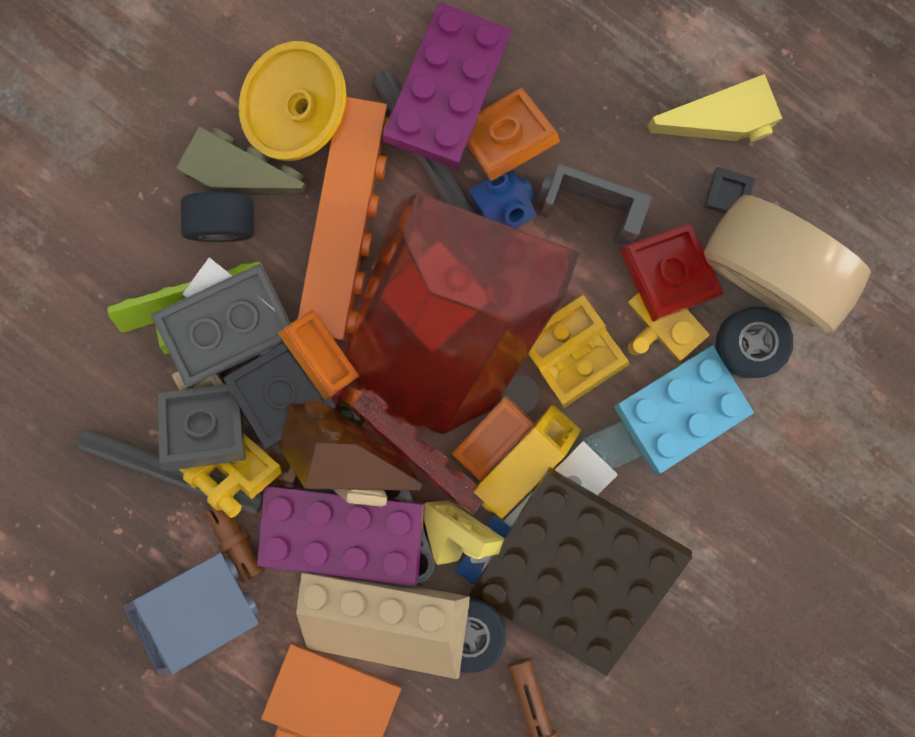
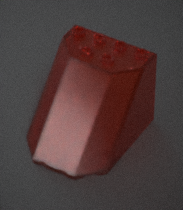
[344,193,580,434]

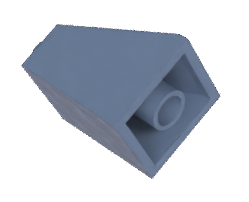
[122,553,259,676]

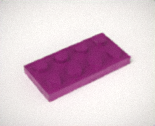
[382,2,512,169]
[257,484,425,586]

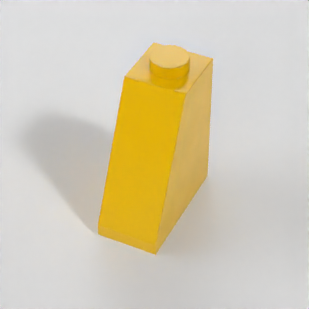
[472,404,581,519]

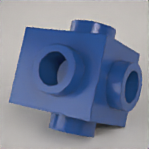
[468,170,537,239]

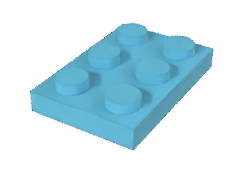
[613,345,754,475]

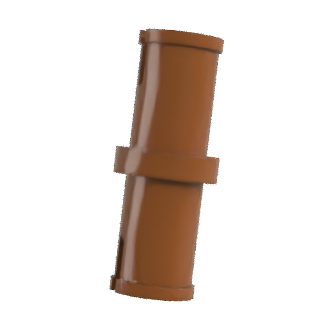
[203,507,266,583]

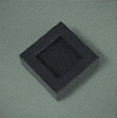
[704,167,756,214]

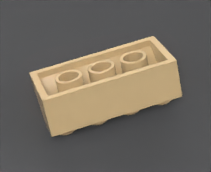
[296,572,470,679]

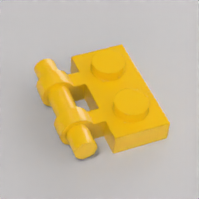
[179,434,282,518]

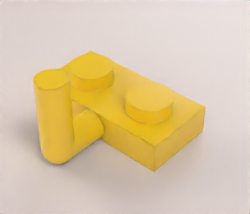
[626,292,710,362]

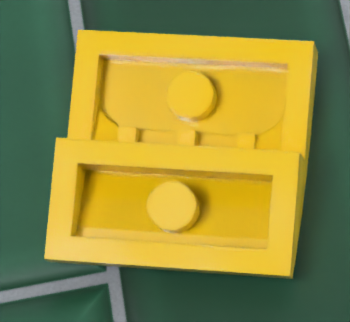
[518,295,629,408]

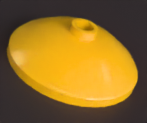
[239,41,346,161]

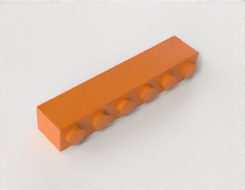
[298,97,390,342]

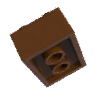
[279,400,422,491]

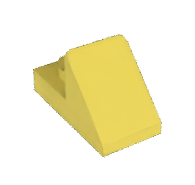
[424,500,505,565]

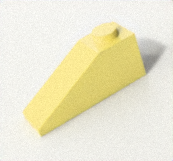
[647,74,782,142]

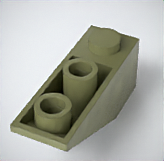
[176,127,309,195]

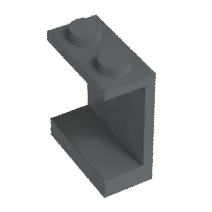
[536,164,653,245]

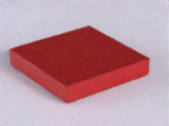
[620,223,724,322]

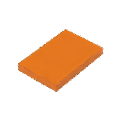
[261,642,402,737]

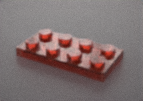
[337,385,484,514]

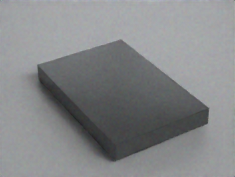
[151,263,291,388]

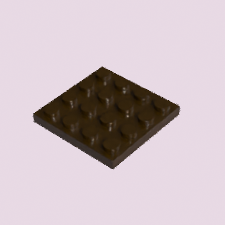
[469,467,692,676]

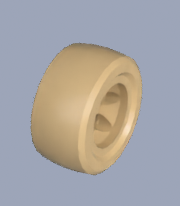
[703,195,871,334]

